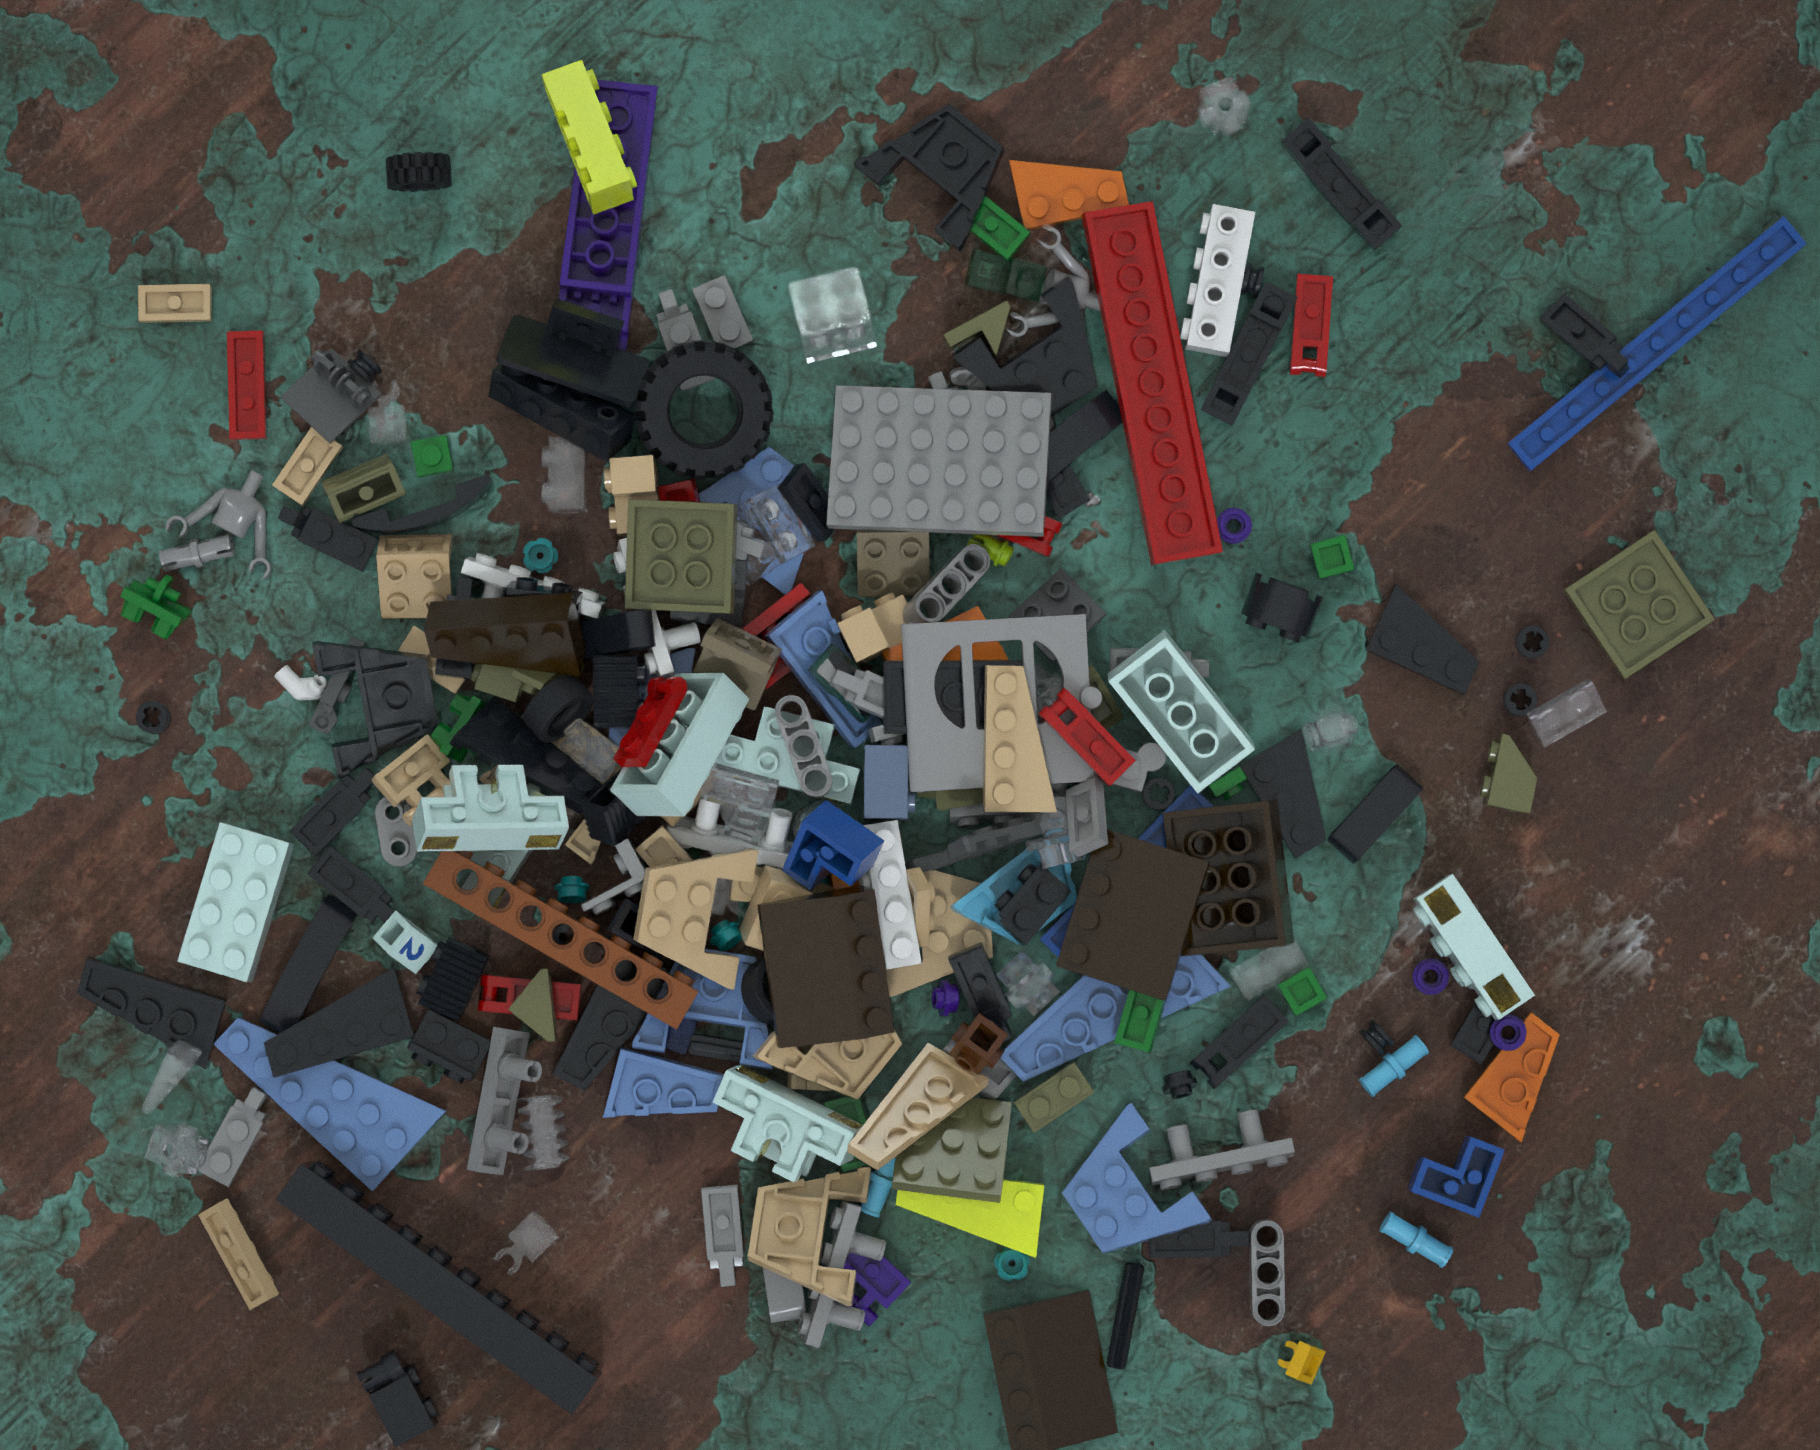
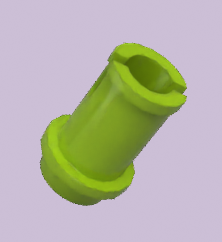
[967,534,1014,567]

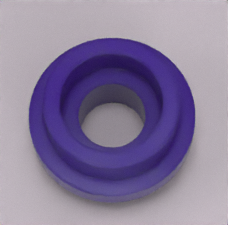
[1217,508,1252,544]
[1412,959,1449,995]
[931,980,959,1016]
[1490,1014,1527,1051]

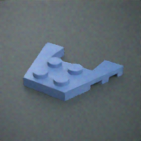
[699,447,826,595]
[632,949,773,1070]
[1062,1103,1213,1254]

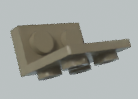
[857,530,930,597]
[693,618,782,710]

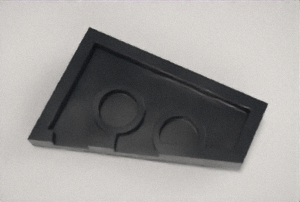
[1365,584,1479,695]
[1240,729,1326,859]

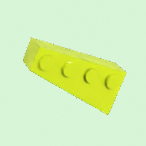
[541,60,637,215]
[896,1179,1044,1258]

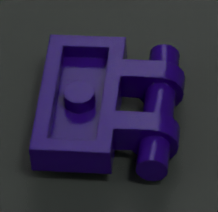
[844,1232,911,1326]

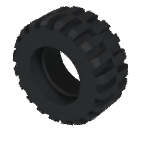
[634,340,774,480]

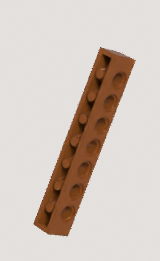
[423,851,699,1030]

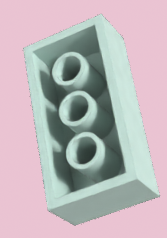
[1108,630,1255,793]
[610,673,749,817]
[177,822,295,982]

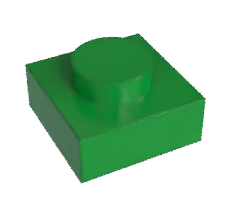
[411,435,454,478]
[1309,535,1354,580]
[1207,766,1247,800]
[1277,967,1327,1016]

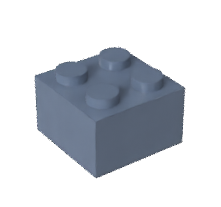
[864,745,915,821]

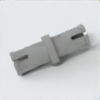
[159,534,235,573]

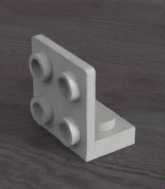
[581,839,647,915]

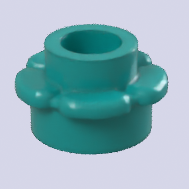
[523,538,558,573]
[554,876,590,904]
[710,919,742,952]
[994,1247,1030,1281]

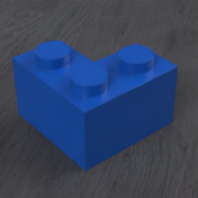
[782,800,885,891]
[1406,1135,1505,1218]

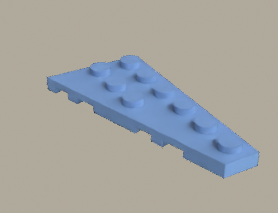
[1001,954,1231,1082]
[214,1017,447,1191]

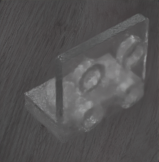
[788,267,877,363]
[737,483,816,586]

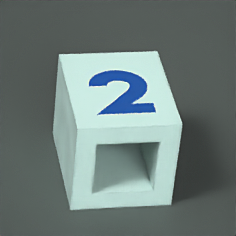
[373,910,438,974]

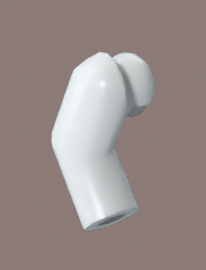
[274,665,328,700]

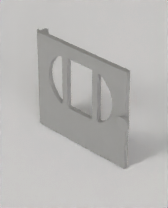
[901,614,1102,793]

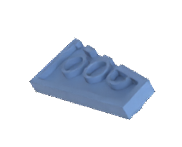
[765,590,881,748]

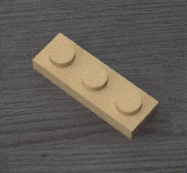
[198,1198,279,1310]

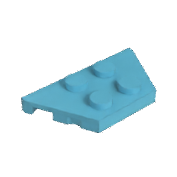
[950,824,1077,945]

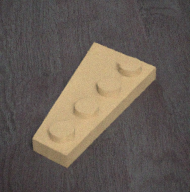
[983,665,1057,812]
[847,1043,989,1170]

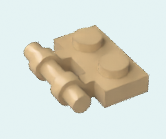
[371,734,451,826]

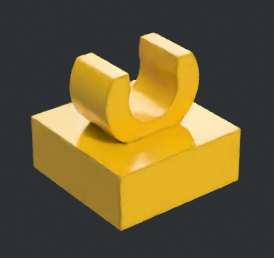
[1277,1341,1326,1385]

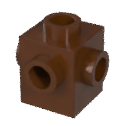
[949,1013,1008,1075]

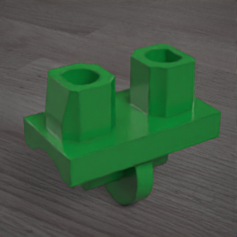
[120,574,192,639]
[431,694,486,763]

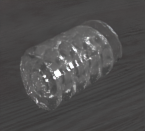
[518,1094,570,1171]

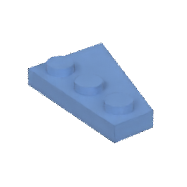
[603,1047,724,1118]

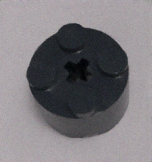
[1241,572,1323,643]

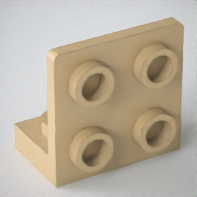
[376,534,453,619]

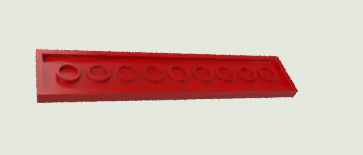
[1081,201,1223,566]

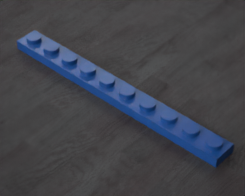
[1507,216,1807,472]

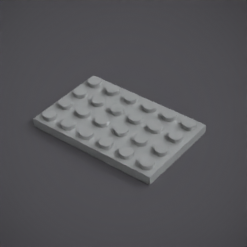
[826,385,1052,537]

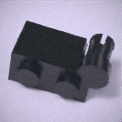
[357,1349,439,1447]

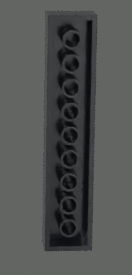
[276,1160,602,1415]

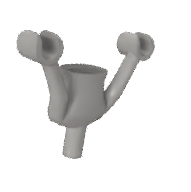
[1005,224,1100,337]
[166,470,273,580]

